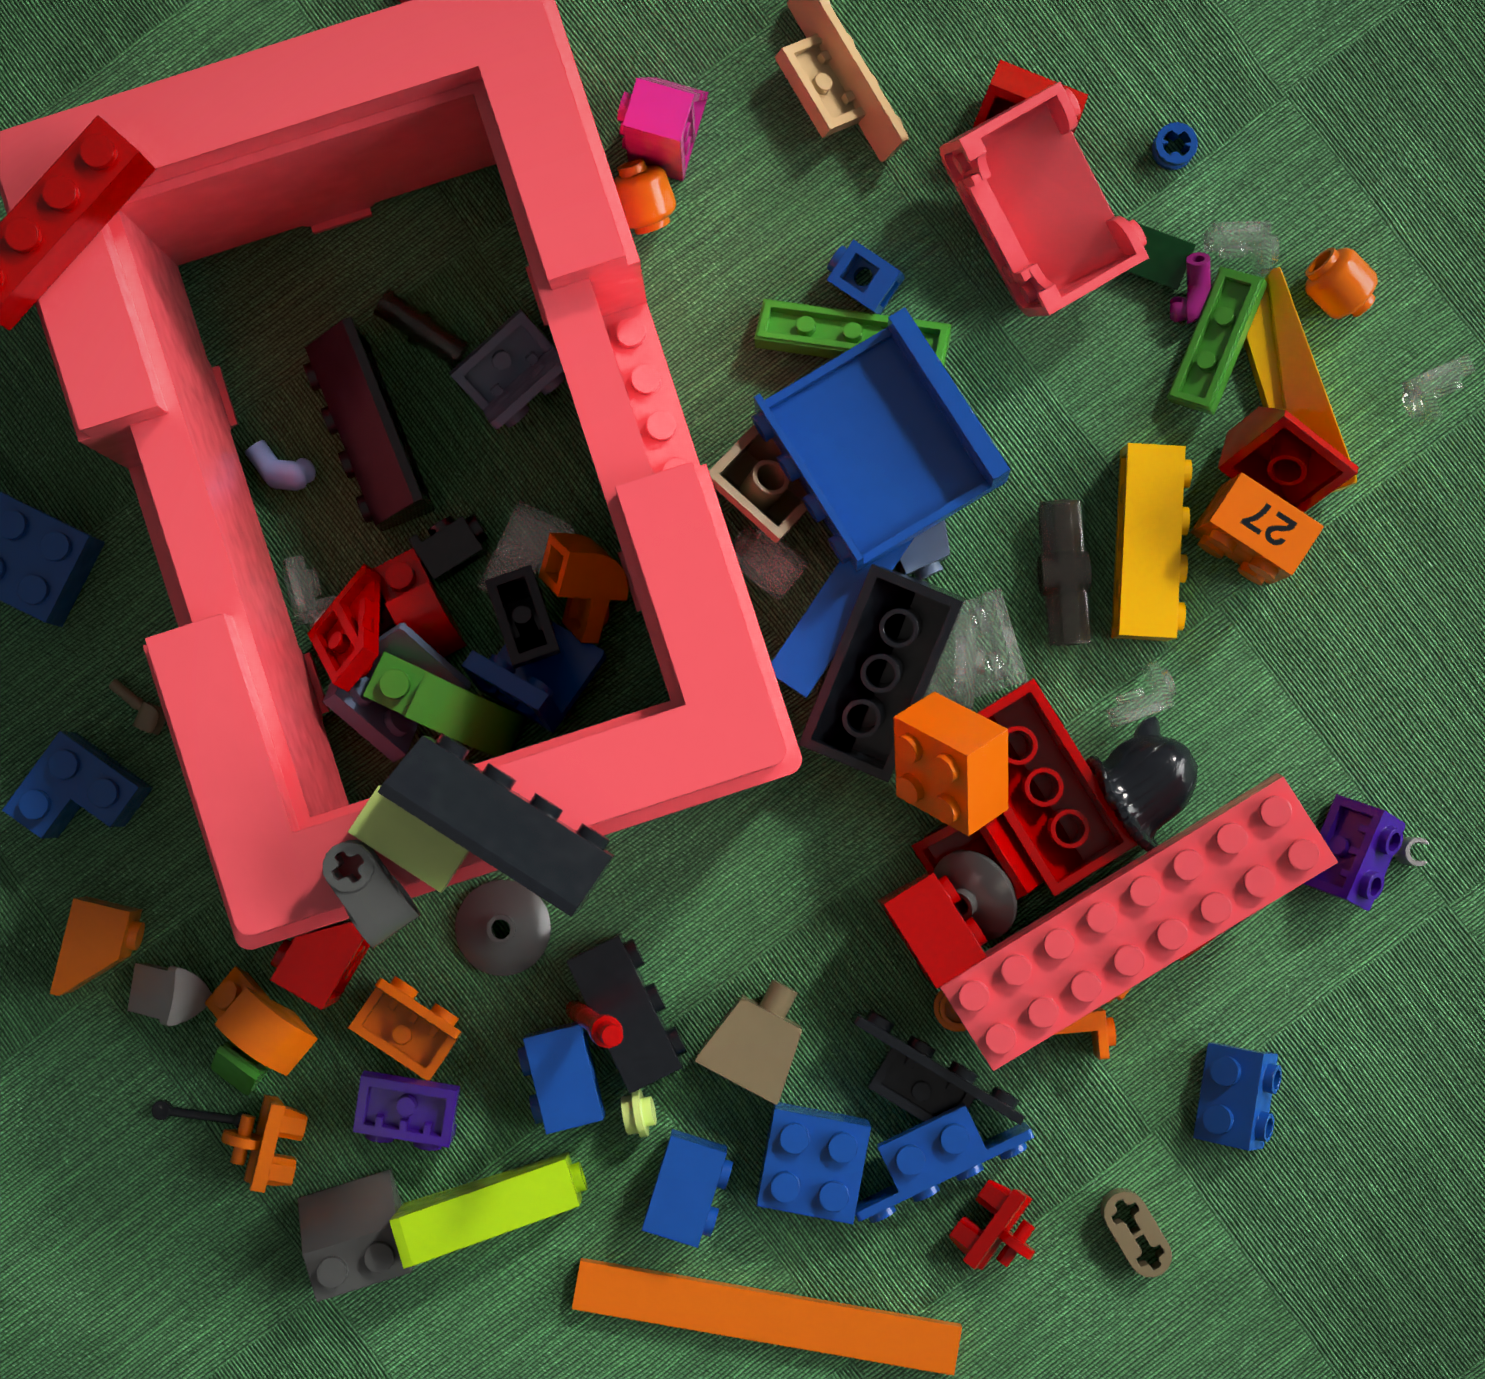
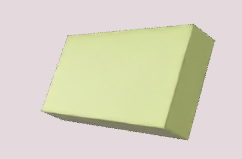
[348,785,469,893]

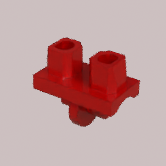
[949,1180,1036,1270]

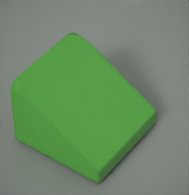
[211,1041,269,1096]

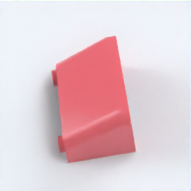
[939,81,1149,317]

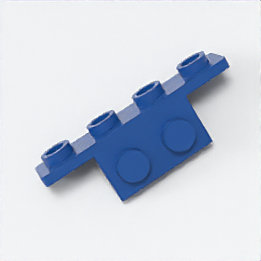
[855,1103,1034,1223]

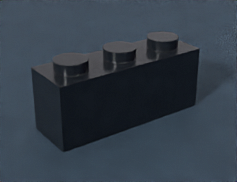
[566,933,687,1093]

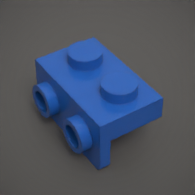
[1193,1042,1282,1151]

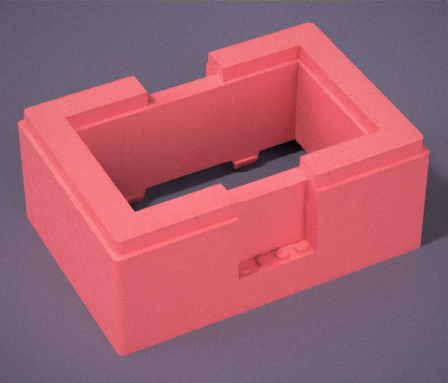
[0,0,802,950]

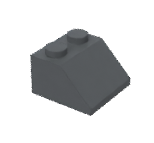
[297,1168,416,1302]

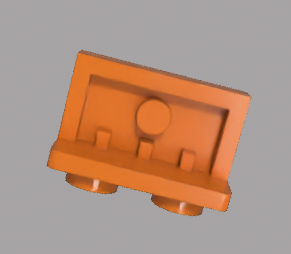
[348,976,462,1081]

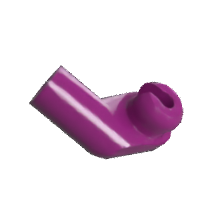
[1170,252,1211,324]

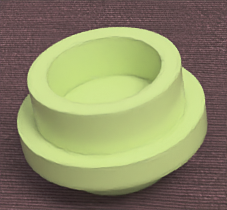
[621,1089,657,1138]

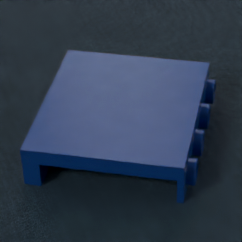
[751,307,1011,572]

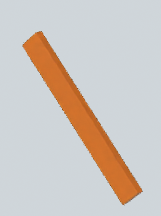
[572,1258,962,1376]

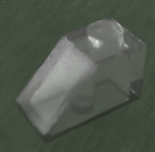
[478,500,574,594]

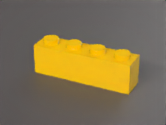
[1111,443,1193,641]

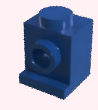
[827,239,905,315]

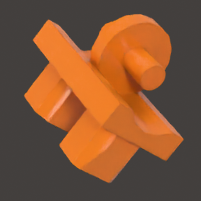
[221,1094,308,1193]

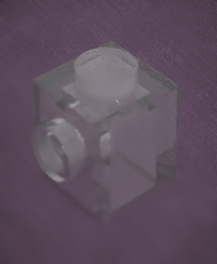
[733,525,810,601]

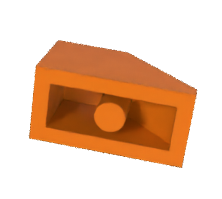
[50,896,145,996]

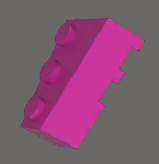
[617,77,709,181]

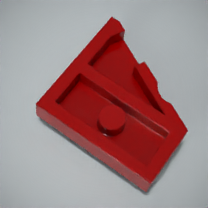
[307,564,381,692]

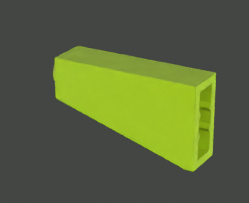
[389,1152,588,1269]

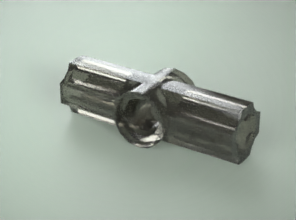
[1037,499,1092,647]

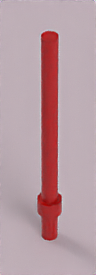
[565,1000,623,1048]

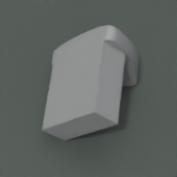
[127,963,212,1026]

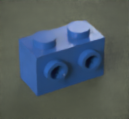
[518,1022,606,1135]
[641,1129,733,1248]

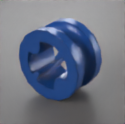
[1151,122,1198,170]

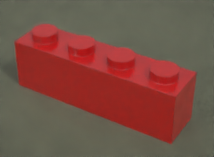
[0,115,156,331]

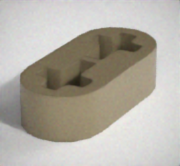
[1100,1188,1172,1278]

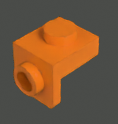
[1054,1007,1116,1060]

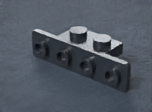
[851,1009,1025,1125]

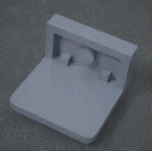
[449,309,565,430]

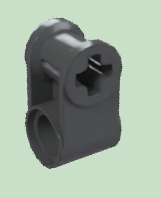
[323,840,420,948]

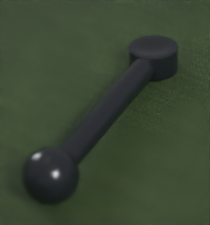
[152,1100,250,1129]

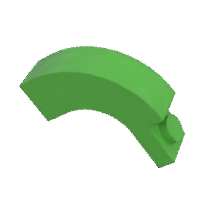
[363,651,528,757]

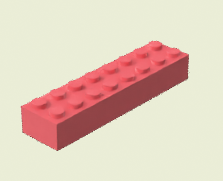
[940,773,1338,1071]

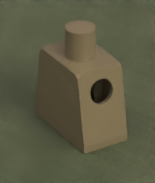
[695,979,802,1105]

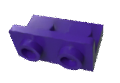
[1304,794,1406,911]
[353,1070,460,1151]

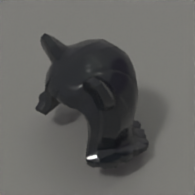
[1086,716,1198,852]

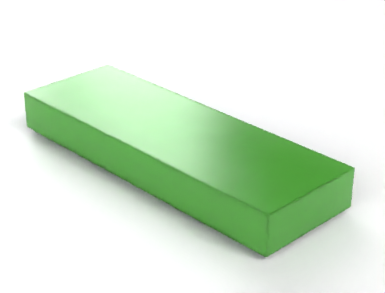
[1167,266,1268,415]

